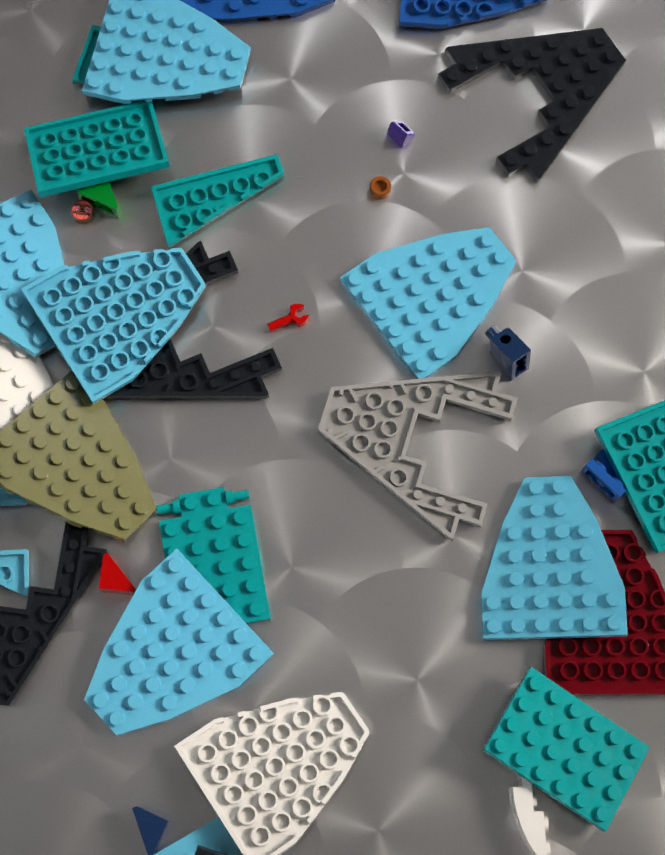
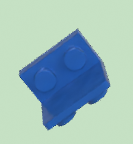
[581,449,626,503]

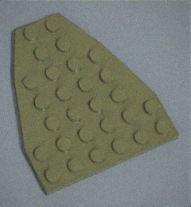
[0,370,157,543]

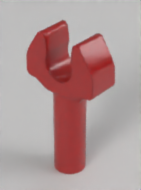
[267,304,309,332]

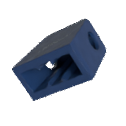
[485,326,531,381]

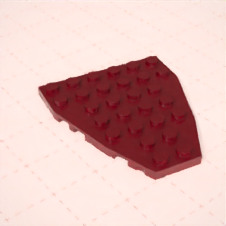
[543,530,665,695]

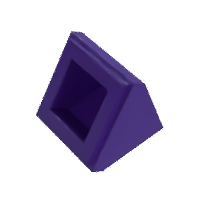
[387,121,415,147]

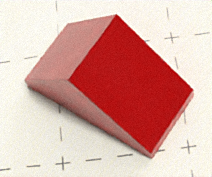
[98,553,136,596]

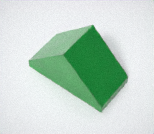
[76,181,120,218]

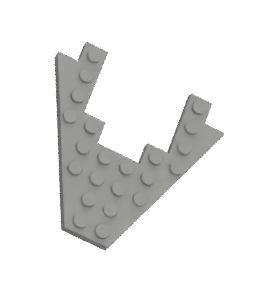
[318,371,518,541]

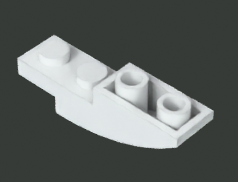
[509,775,551,855]

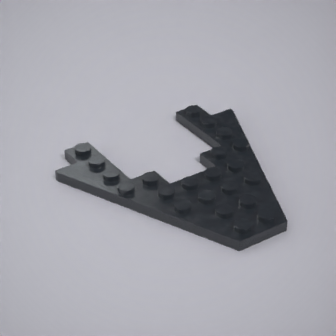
[438,28,626,183]
[105,241,282,399]
[0,522,108,706]

